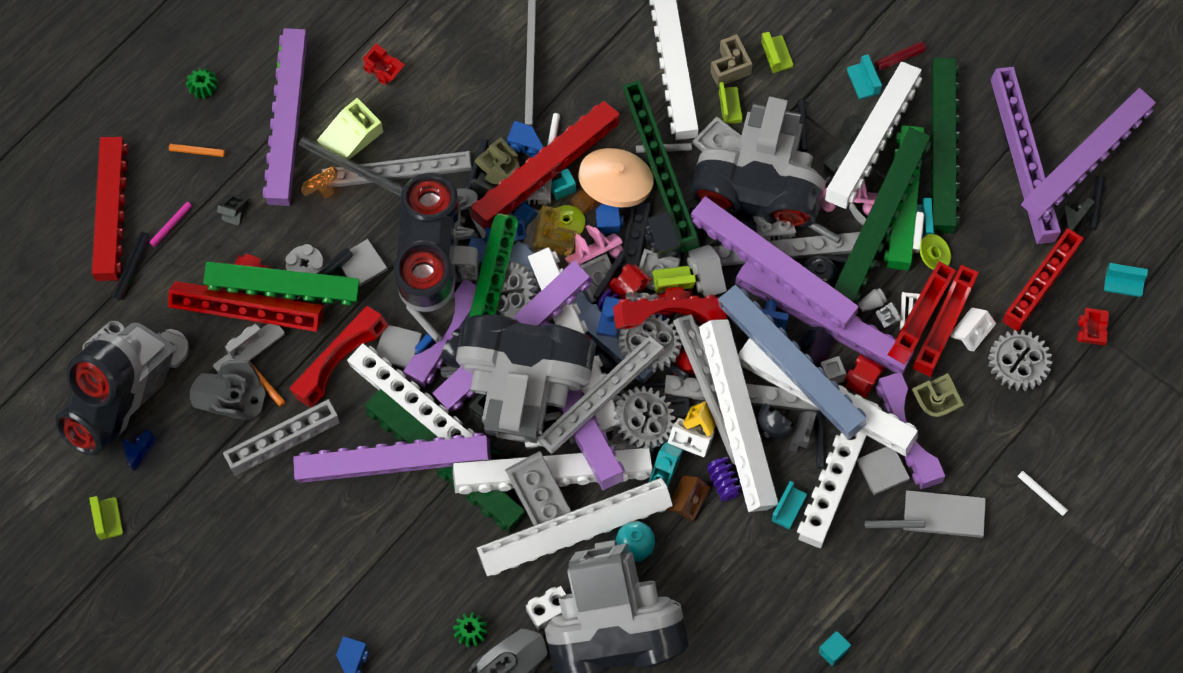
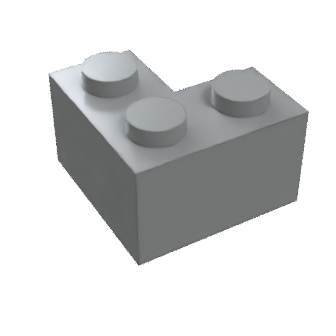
[687,245,727,297]

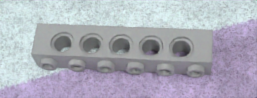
[223,399,340,476]

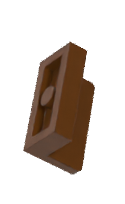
[667,476,710,521]

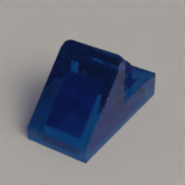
[122,429,156,471]

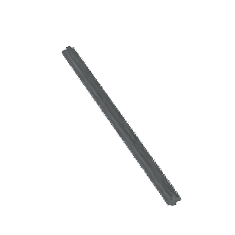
[298,136,467,227]

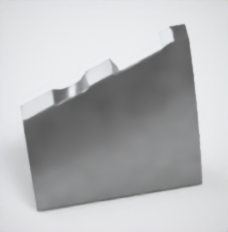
[789,411,816,452]

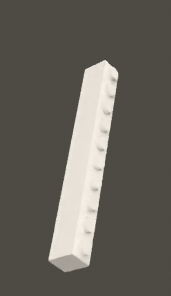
[649,0,698,140]
[825,62,922,209]
[528,247,619,433]
[699,320,778,512]
[738,338,918,457]
[453,448,652,494]
[477,478,673,576]

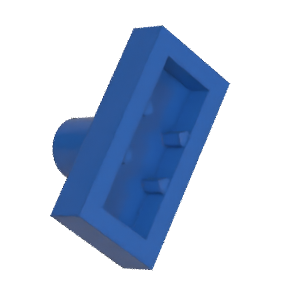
[597,297,621,338]
[761,300,789,331]

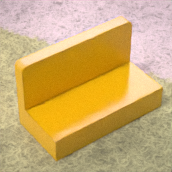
[683,401,716,436]

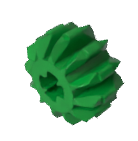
[186,67,218,99]
[453,613,488,648]

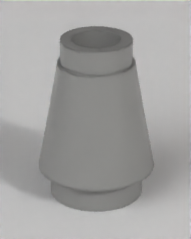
[857,288,887,313]

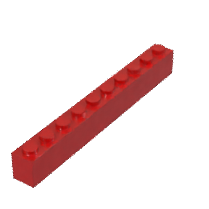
[471,101,620,230]

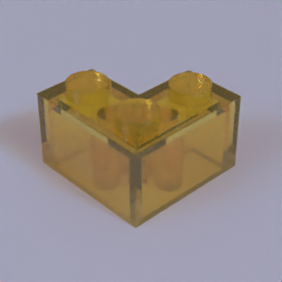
[532,205,576,256]

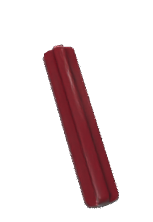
[875,42,926,71]

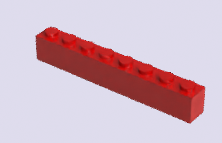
[92,137,128,281]
[168,281,324,332]

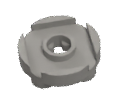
[286,244,324,274]
[157,329,189,368]

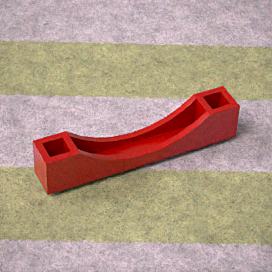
[887,261,956,364]
[913,265,979,377]
[612,295,727,330]
[289,306,389,408]

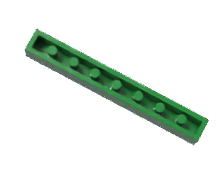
[884,125,924,271]
[203,262,360,306]

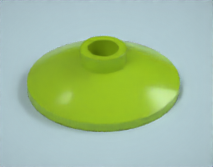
[548,205,585,240]
[920,234,951,270]

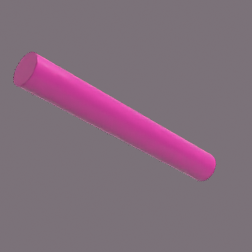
[149,202,192,247]

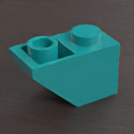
[648,441,684,488]

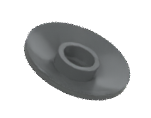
[456,188,478,212]

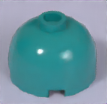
[616,521,655,562]

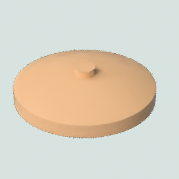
[579,148,653,207]

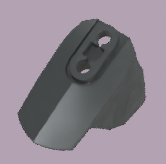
[190,360,266,419]
[468,629,547,673]

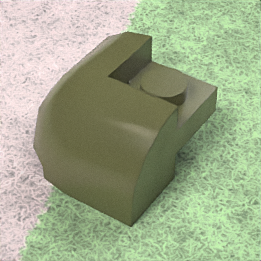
[474,137,520,184]
[912,373,965,417]

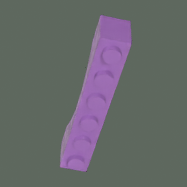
[404,279,477,389]
[876,372,945,490]

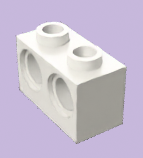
[668,418,715,457]
[526,586,566,631]

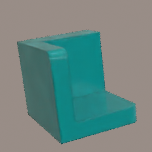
[551,168,576,200]
[818,632,851,666]

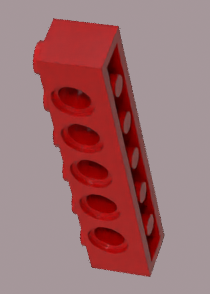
[1002,228,1084,332]

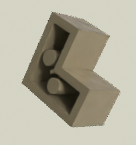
[710,34,752,87]

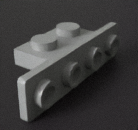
[213,324,285,372]

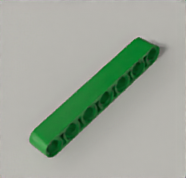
[469,214,518,317]

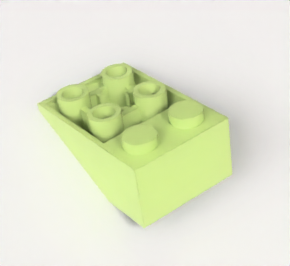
[317,98,383,160]

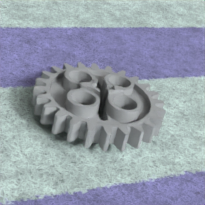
[491,262,539,317]
[619,314,682,372]
[988,330,1052,391]
[613,386,676,449]

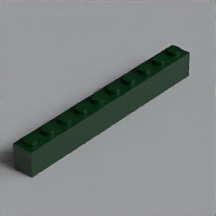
[931,58,960,234]
[622,80,699,253]
[834,127,931,304]
[365,389,526,533]

